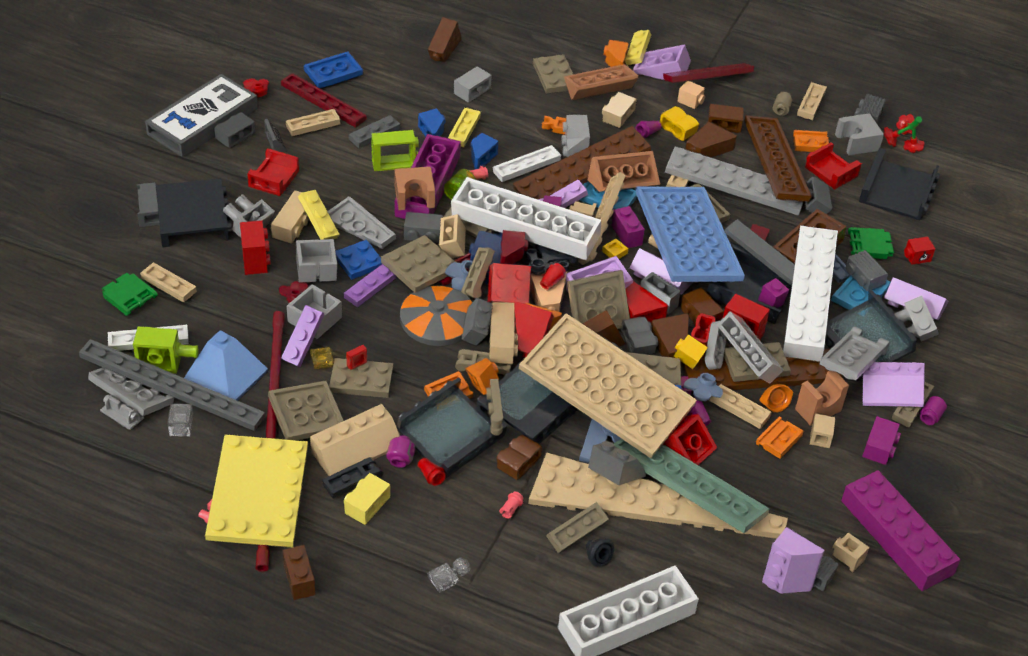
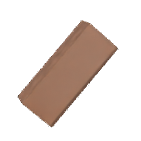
[564,64,638,100]
[588,151,660,192]

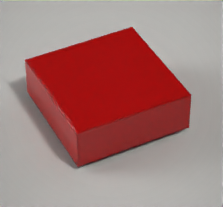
[346,345,367,370]

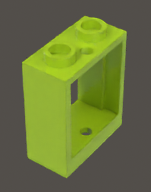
[371,130,419,171]

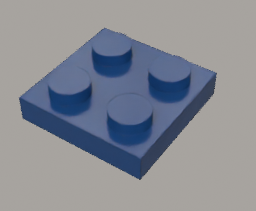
[335,240,382,280]

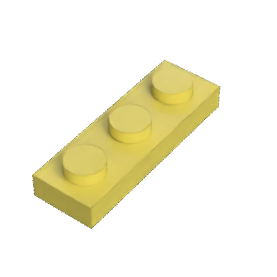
[625,30,651,66]
[448,108,481,147]
[298,190,340,240]

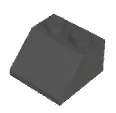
[588,441,646,485]

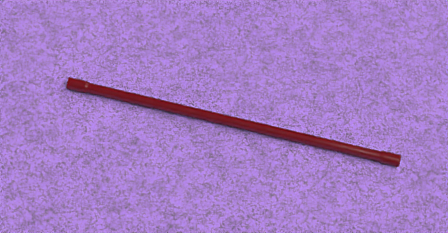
[255,311,285,572]

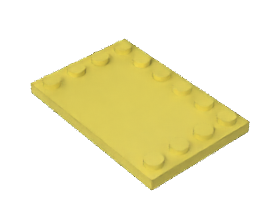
[205,435,308,547]

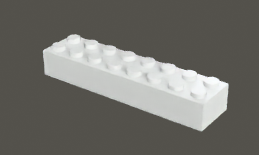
[451,177,601,260]
[783,226,838,361]

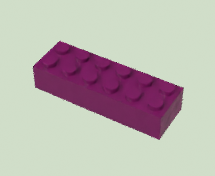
[395,134,461,219]
[841,470,961,591]

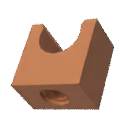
[394,167,435,210]
[795,371,849,426]

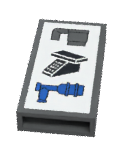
[145,74,258,157]

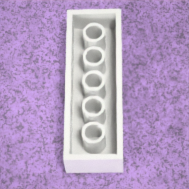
[558,566,698,656]

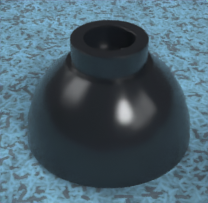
[586,537,614,567]

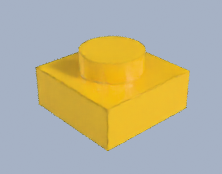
[602,239,628,259]

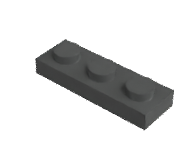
[349,115,400,148]

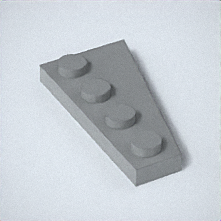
[327,196,396,249]
[88,367,174,416]

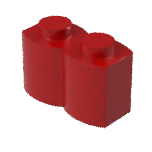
[691,313,715,358]

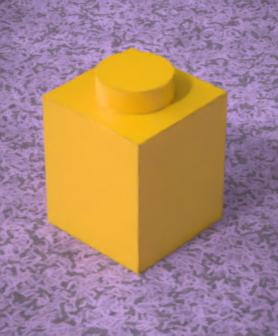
[674,335,708,369]

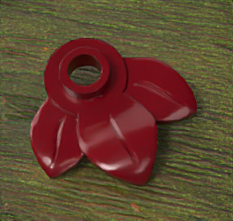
[279,280,308,303]

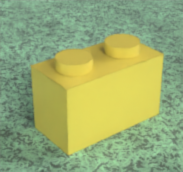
[344,473,390,525]

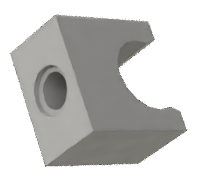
[835,113,884,155]

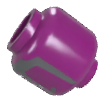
[387,435,415,468]

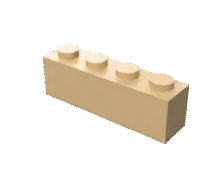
[489,301,518,364]

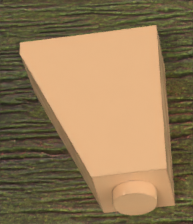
[530,272,567,312]

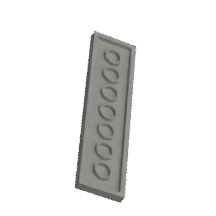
[665,147,803,215]

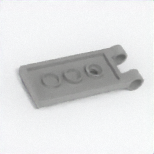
[820,326,890,380]

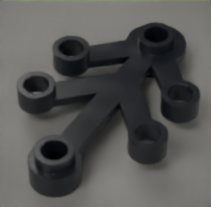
[526,244,578,275]

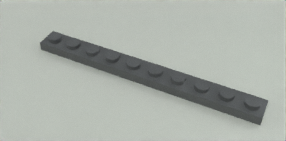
[79,339,265,431]

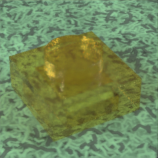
[310,347,334,369]

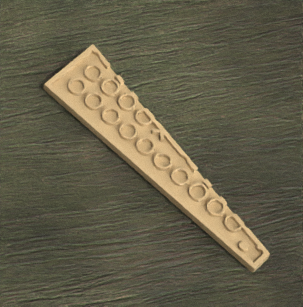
[528,453,788,539]

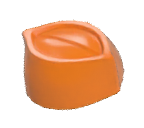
[759,384,793,412]

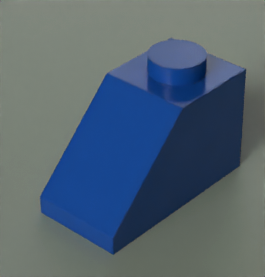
[418,108,446,137]
[471,133,498,170]

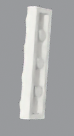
[493,145,561,182]
[108,325,189,351]

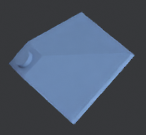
[184,330,268,401]

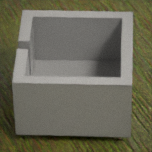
[296,239,337,282]
[287,284,342,339]

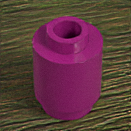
[920,396,947,425]

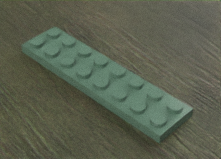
[614,438,769,533]

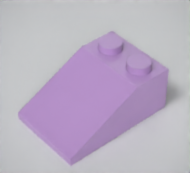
[633,45,691,80]
[566,256,633,293]

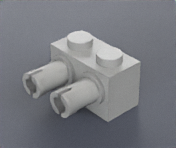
[223,194,275,237]
[894,295,939,343]

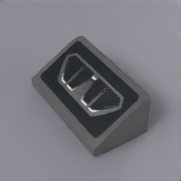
[264,119,286,152]

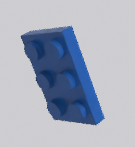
[304,51,363,88]

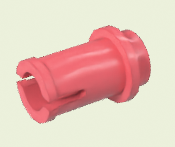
[465,166,488,180]
[499,492,523,519]

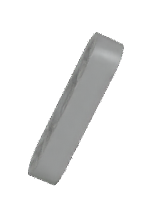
[705,321,727,370]

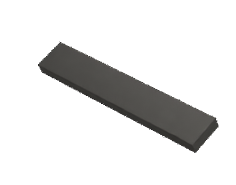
[724,219,795,286]

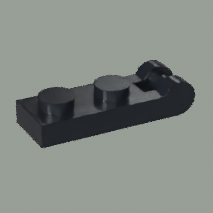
[322,457,384,499]

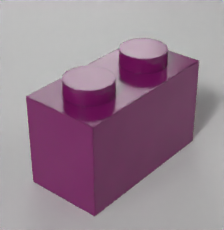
[611,206,645,248]
[862,416,901,465]

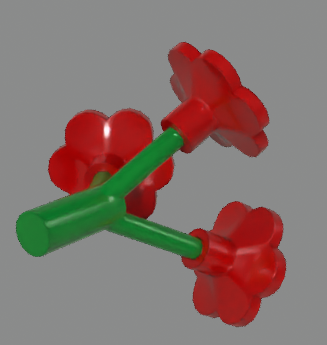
[884,114,925,153]

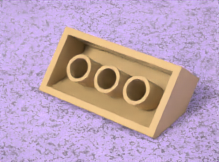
[310,404,400,476]

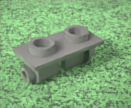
[100,395,144,430]

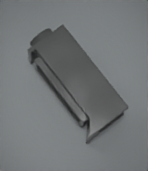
[137,183,159,227]

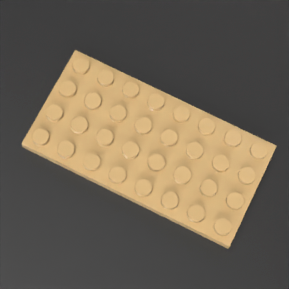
[519,313,697,458]

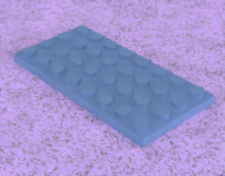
[636,187,745,282]

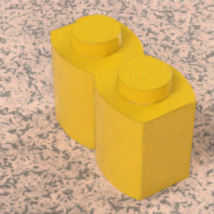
[660,106,699,141]

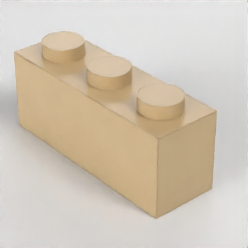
[271,191,309,243]

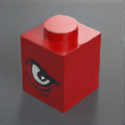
[904,237,935,265]

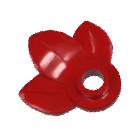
[243,79,269,97]

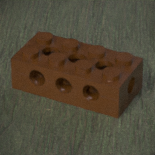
[773,209,846,264]

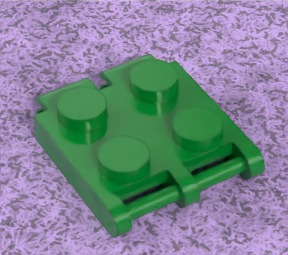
[848,227,894,259]
[102,273,158,316]

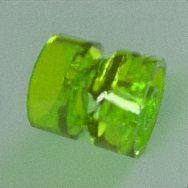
[444,169,476,199]

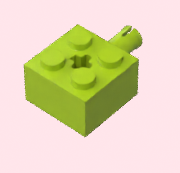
[133,326,199,374]

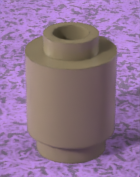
[773,92,792,116]

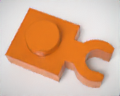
[542,116,566,135]

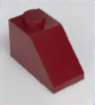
[500,230,528,265]

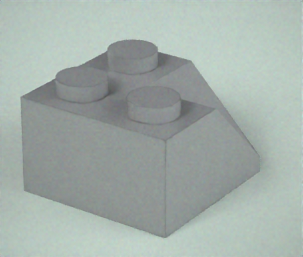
[561,115,590,158]

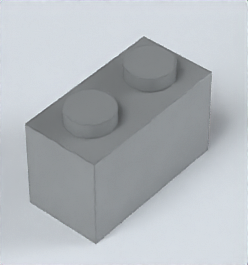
[454,67,492,103]

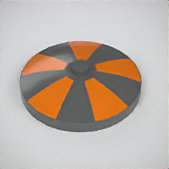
[400,286,472,346]

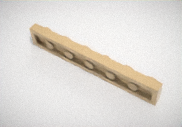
[578,172,625,265]

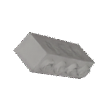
[717,311,784,383]

